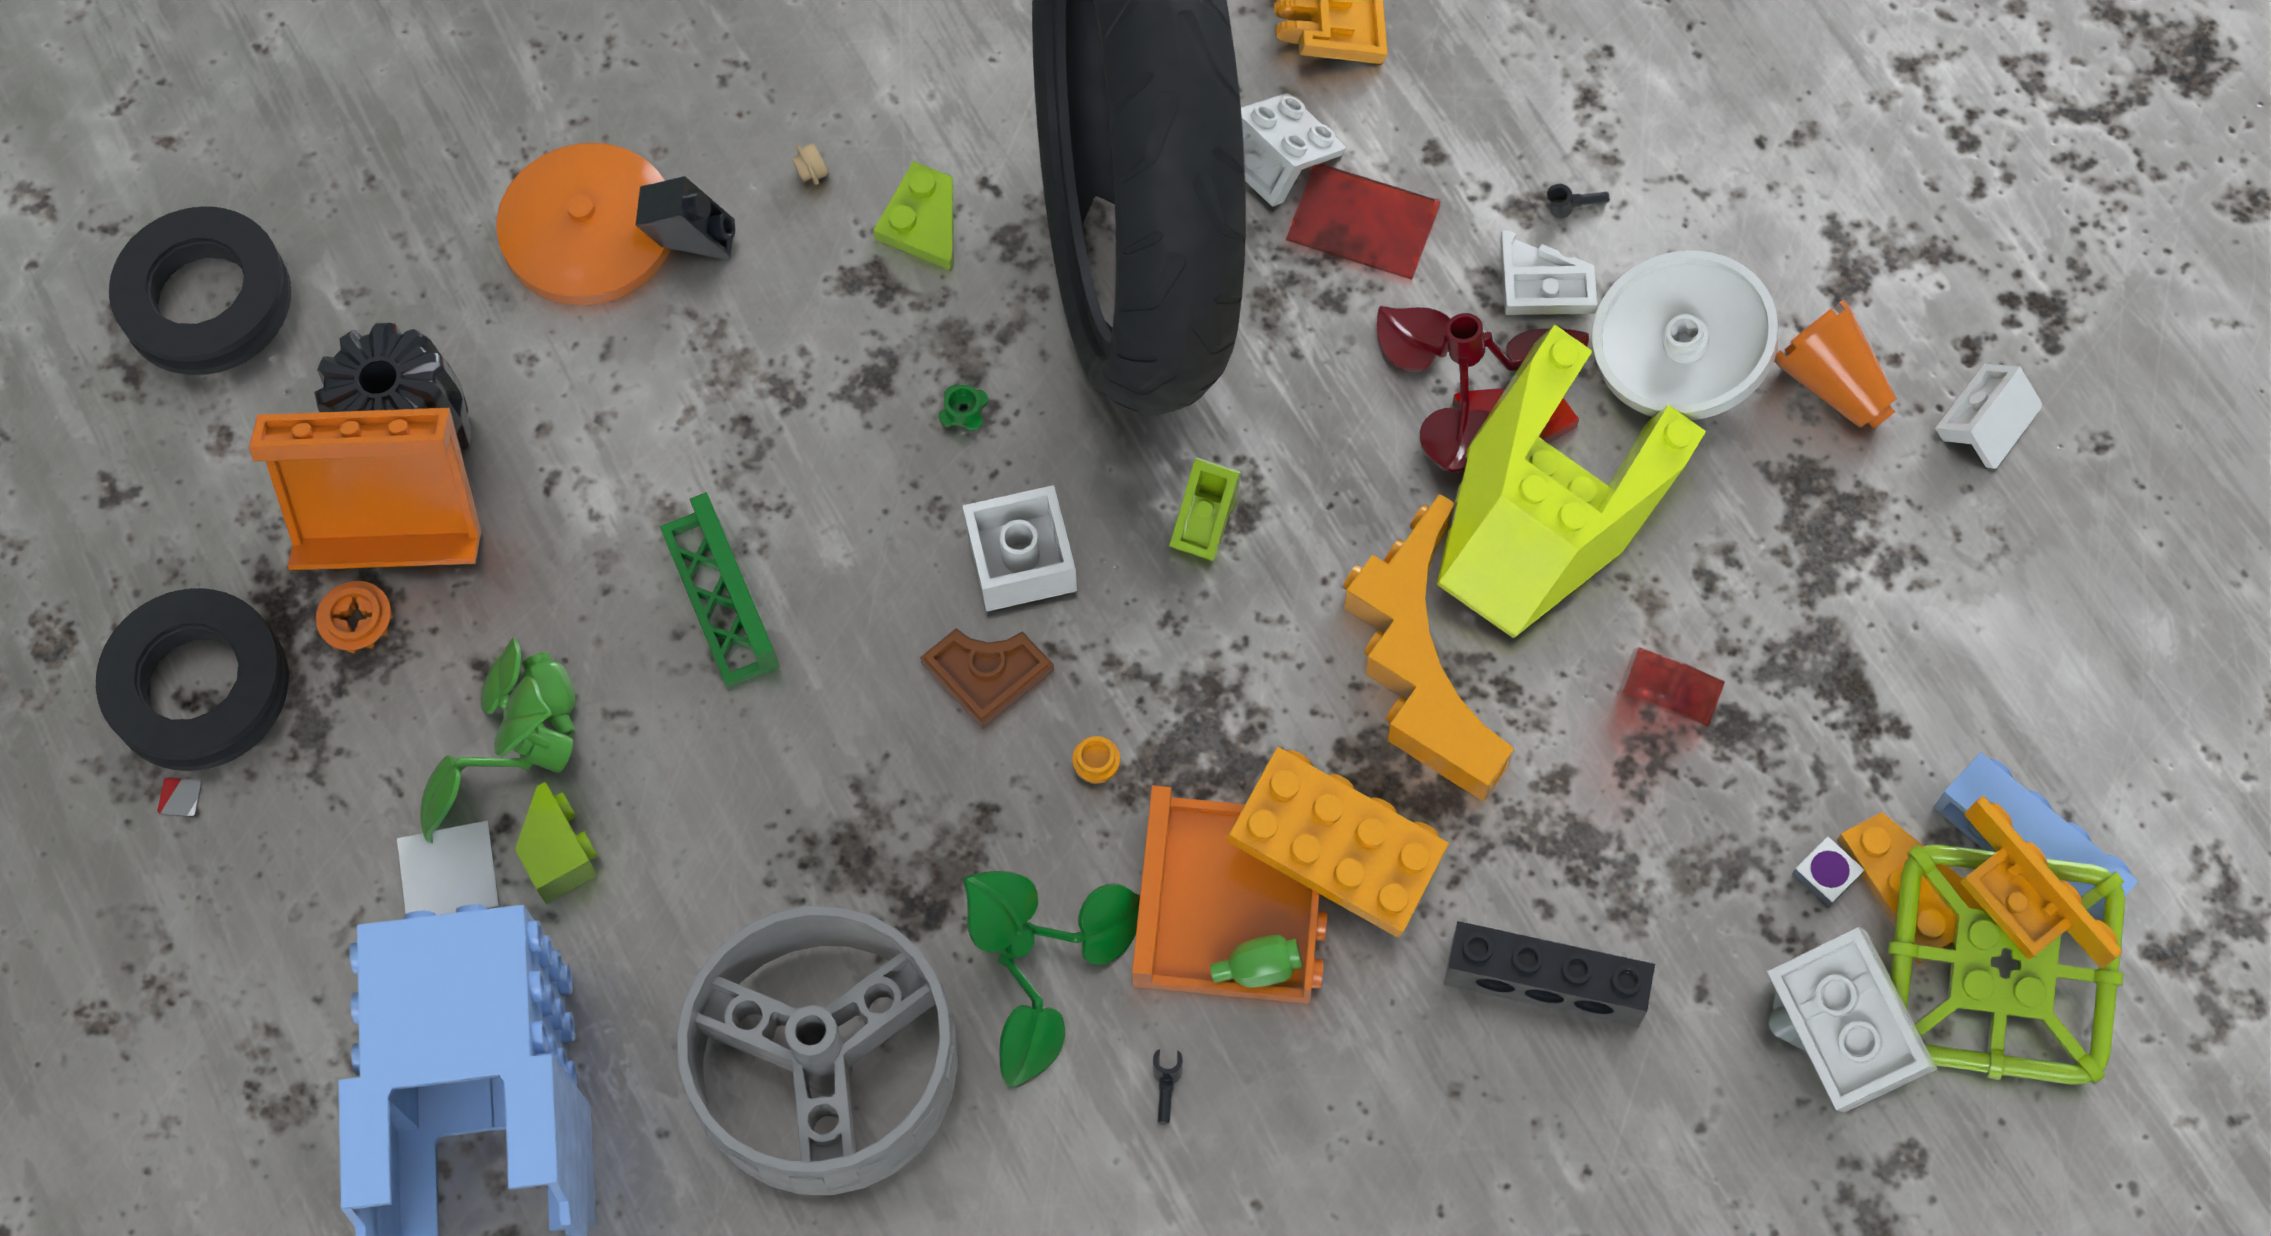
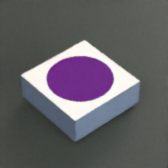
[1792,837,1865,907]

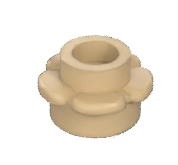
[791,143,829,185]

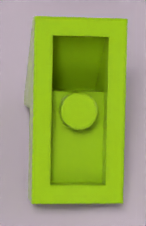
[1169,457,1241,561]

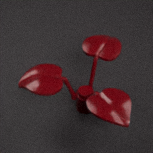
[1377,306,1589,472]

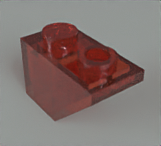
[1617,647,1725,727]

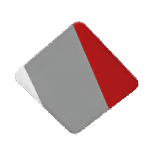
[157,778,201,816]

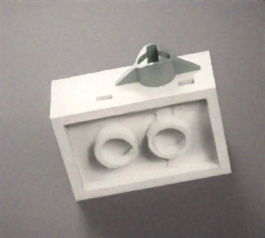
[1767,927,1937,1112]

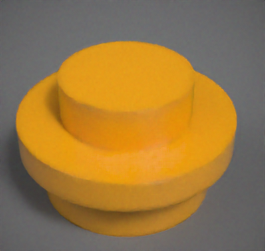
[1072,736,1120,783]

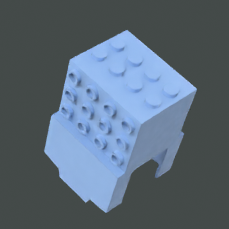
[339,904,597,1236]

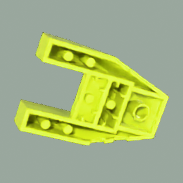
[1436,324,1706,638]

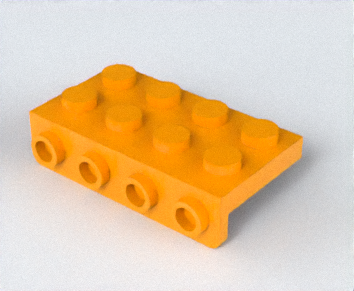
[1225,746,1449,938]

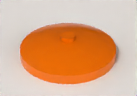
[496,143,671,305]

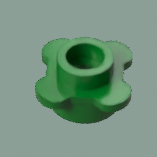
[938,385,988,431]

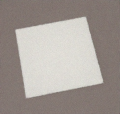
[397,820,499,915]

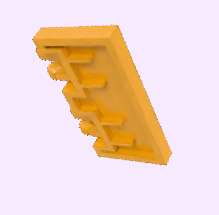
[1274,0,1388,64]

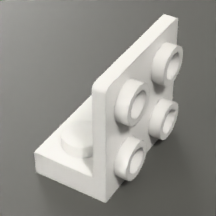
[1241,93,1346,207]

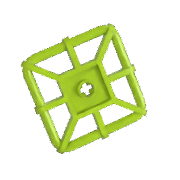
[1888,844,2125,1085]

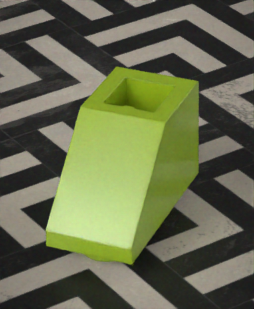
[515,781,598,904]

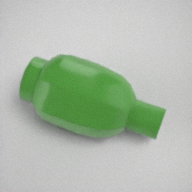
[520,652,576,736]
[1210,934,1303,988]

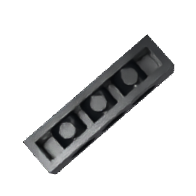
[1443,921,1655,1027]

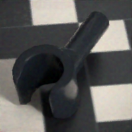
[1547,184,1610,219]
[1153,1049,1183,1124]

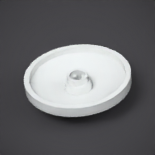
[1592,250,1779,420]

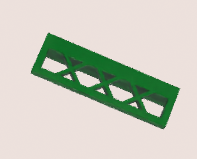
[660,492,779,689]

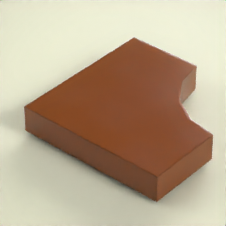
[920,628,1054,729]

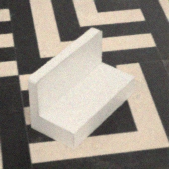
[1935,364,2042,469]

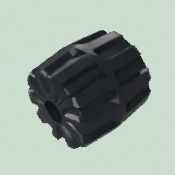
[314,323,472,450]

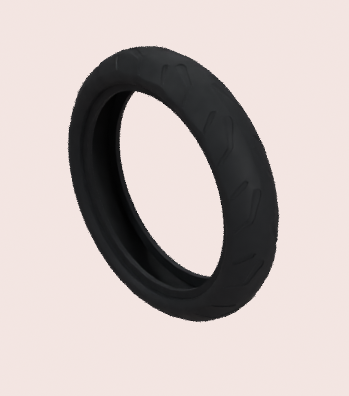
[1032,0,1246,415]

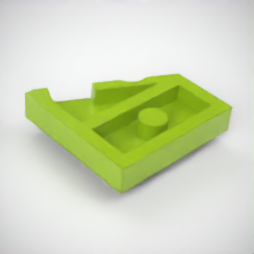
[873,161,954,271]

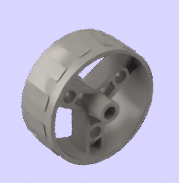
[677,905,959,1195]

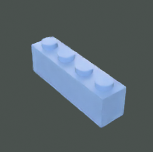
[1933,752,2139,922]

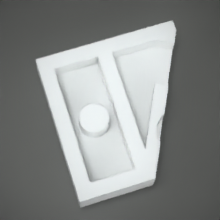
[1500,230,1597,315]

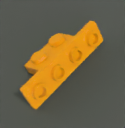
[1960,796,2123,969]

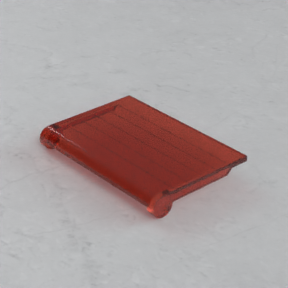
[1286,163,1442,280]

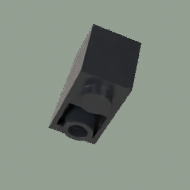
[635,176,735,259]

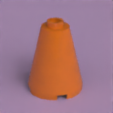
[1774,300,1897,429]

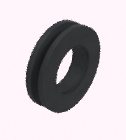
[109,206,291,375]
[95,588,289,771]

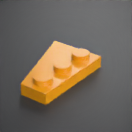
[1837,812,1984,963]

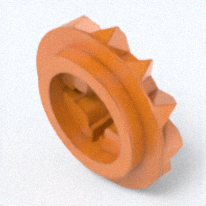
[316,581,393,654]

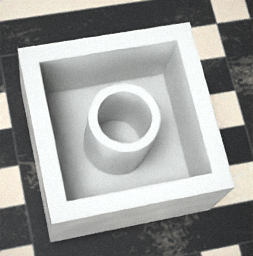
[962,485,1077,612]

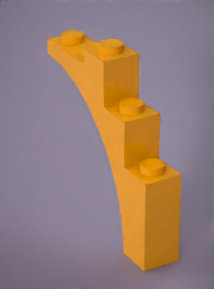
[1342,494,1514,802]

